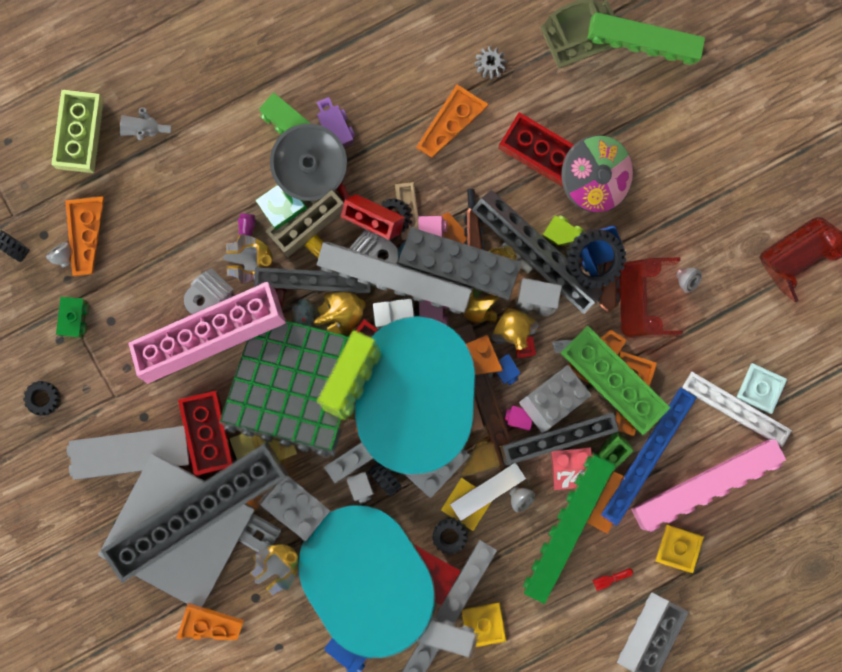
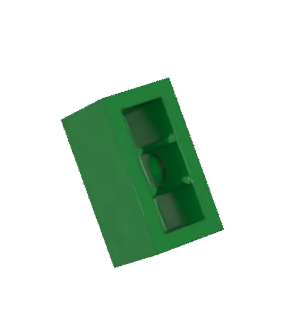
[56,296,89,339]

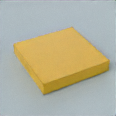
[441,478,493,531]
[655,525,704,573]
[462,602,507,647]

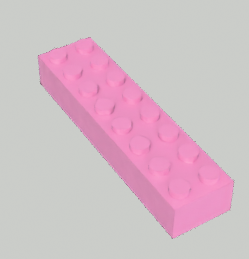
[129,282,286,384]
[631,439,786,532]

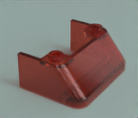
[760,217,842,303]
[619,257,683,338]

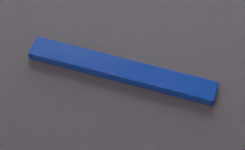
[601,387,697,526]

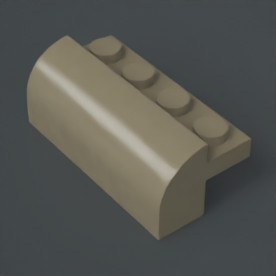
[265,190,344,258]

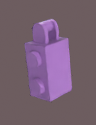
[317,97,355,147]

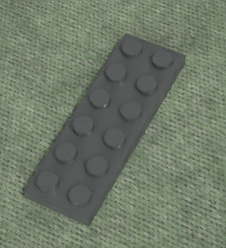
[398,227,521,300]

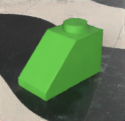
[598,432,634,472]

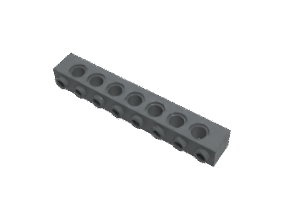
[472,190,603,314]

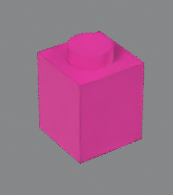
[504,406,532,431]

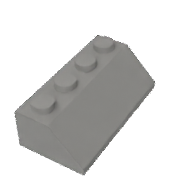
[617,592,689,672]

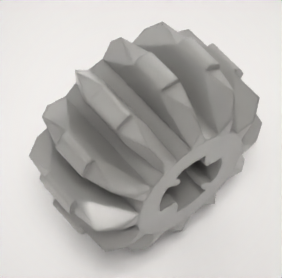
[474,46,507,79]

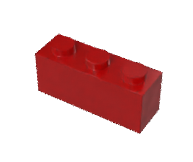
[341,194,405,240]

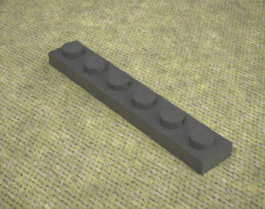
[254,267,370,294]

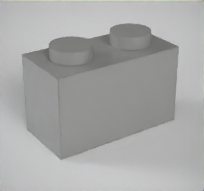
[347,472,374,503]

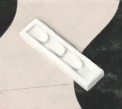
[450,463,526,521]

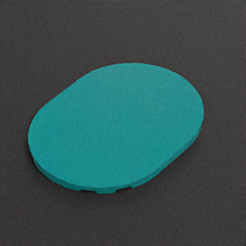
[355,317,475,474]
[299,505,435,658]

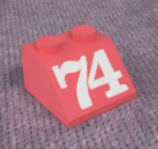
[550,448,592,490]

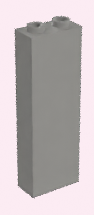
[67,426,192,480]

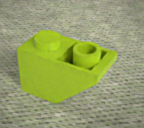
[542,215,585,247]

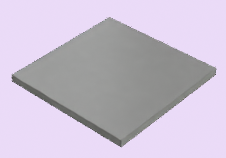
[98,453,255,607]

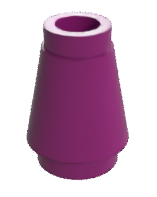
[238,213,257,237]

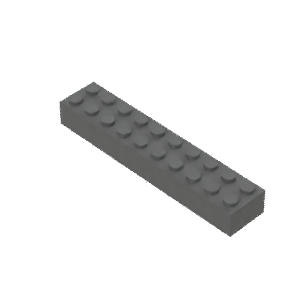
[100,441,289,583]

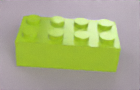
[317,331,381,420]

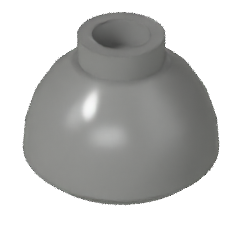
[46,242,71,268]
[676,267,702,293]
[509,486,535,512]

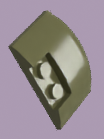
[540,0,615,69]

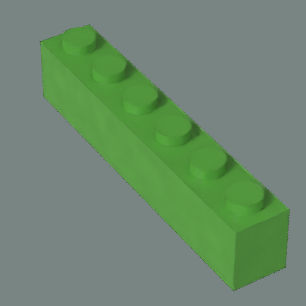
[587,12,705,65]

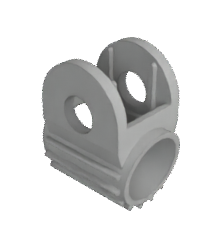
[350,229,398,264]
[184,268,234,314]

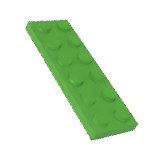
[560,326,670,435]

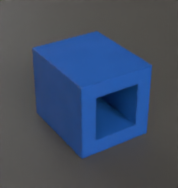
[496,354,521,386]

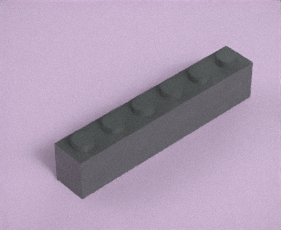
[499,413,619,465]

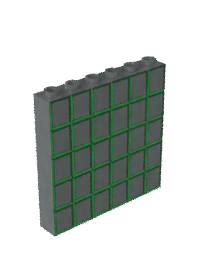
[219,321,350,457]

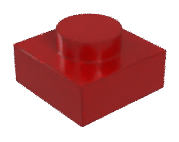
[514,336,536,359]

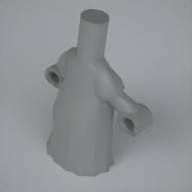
[120,107,171,140]

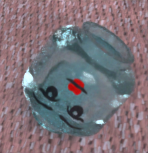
[292,299,317,327]

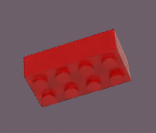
[498,112,574,187]
[178,391,234,476]
[412,543,461,606]

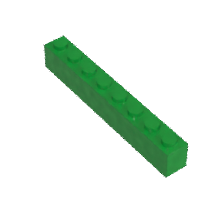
[522,452,615,604]

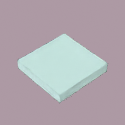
[736,363,787,414]

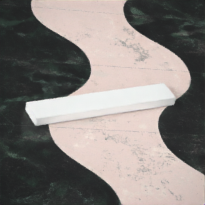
[682,372,792,447]

